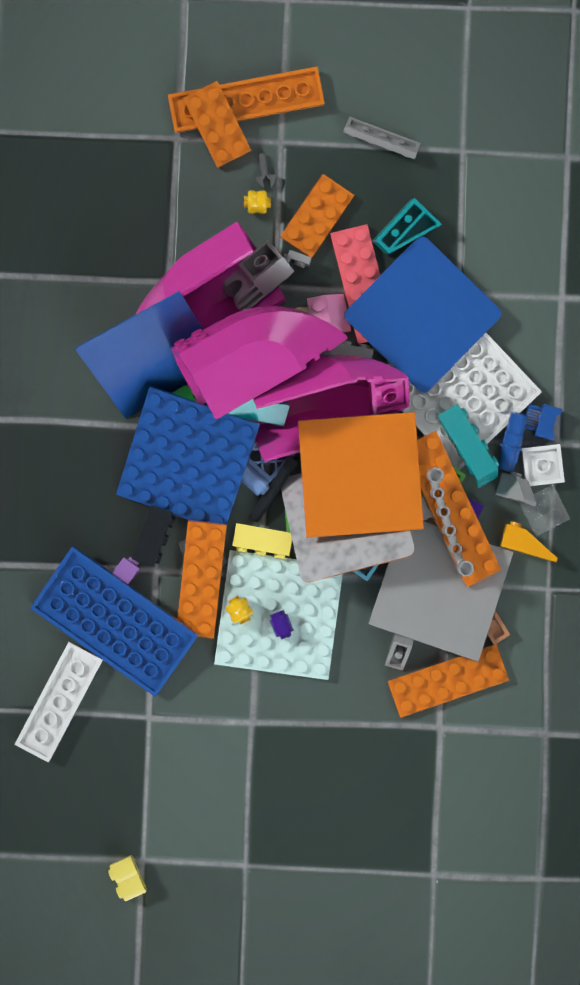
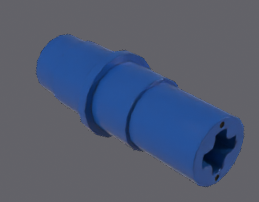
[497,412,528,472]

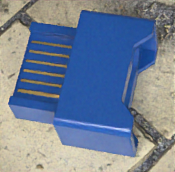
[524,404,562,441]

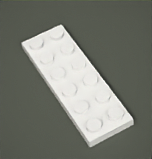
[14,642,103,762]

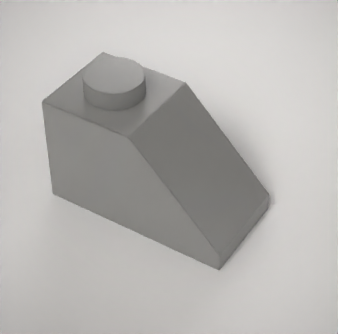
[495,471,536,506]
[385,633,414,671]

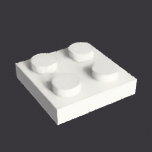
[522,444,565,486]

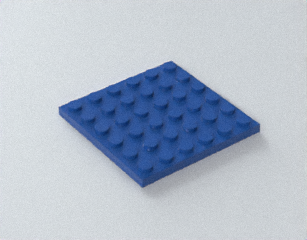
[116,386,260,524]

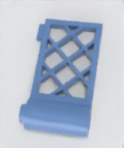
[241,442,300,496]

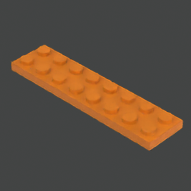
[168,66,325,133]
[417,431,501,587]

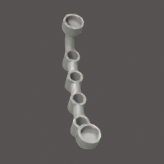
[427,467,474,576]

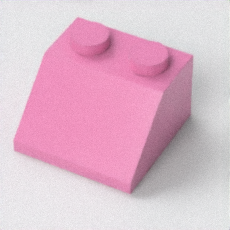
[307,294,351,333]

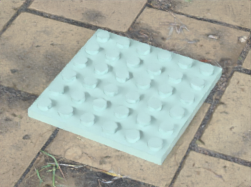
[214,550,343,680]

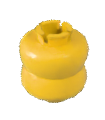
[244,190,271,214]
[226,595,254,625]

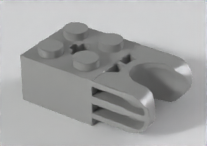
[222,240,294,311]

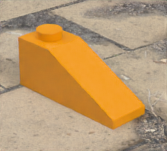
[499,521,558,562]

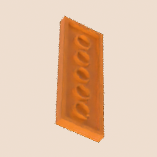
[177,520,227,639]
[387,644,509,718]

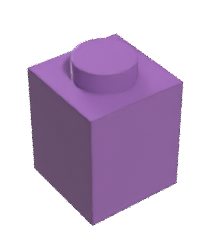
[113,557,141,584]

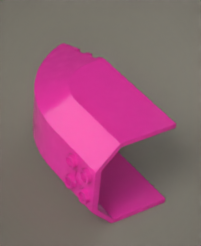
[135,222,286,329]
[171,306,348,420]
[248,354,410,462]

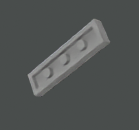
[343,117,421,159]

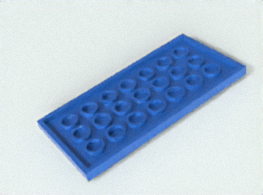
[30,545,199,697]

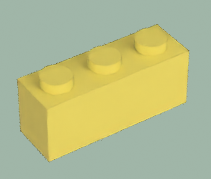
[232,523,292,559]

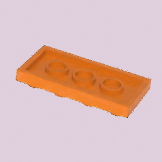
[183,81,251,168]
[280,174,354,259]

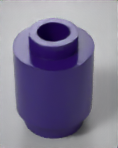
[269,610,294,640]

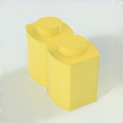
[108,855,147,901]

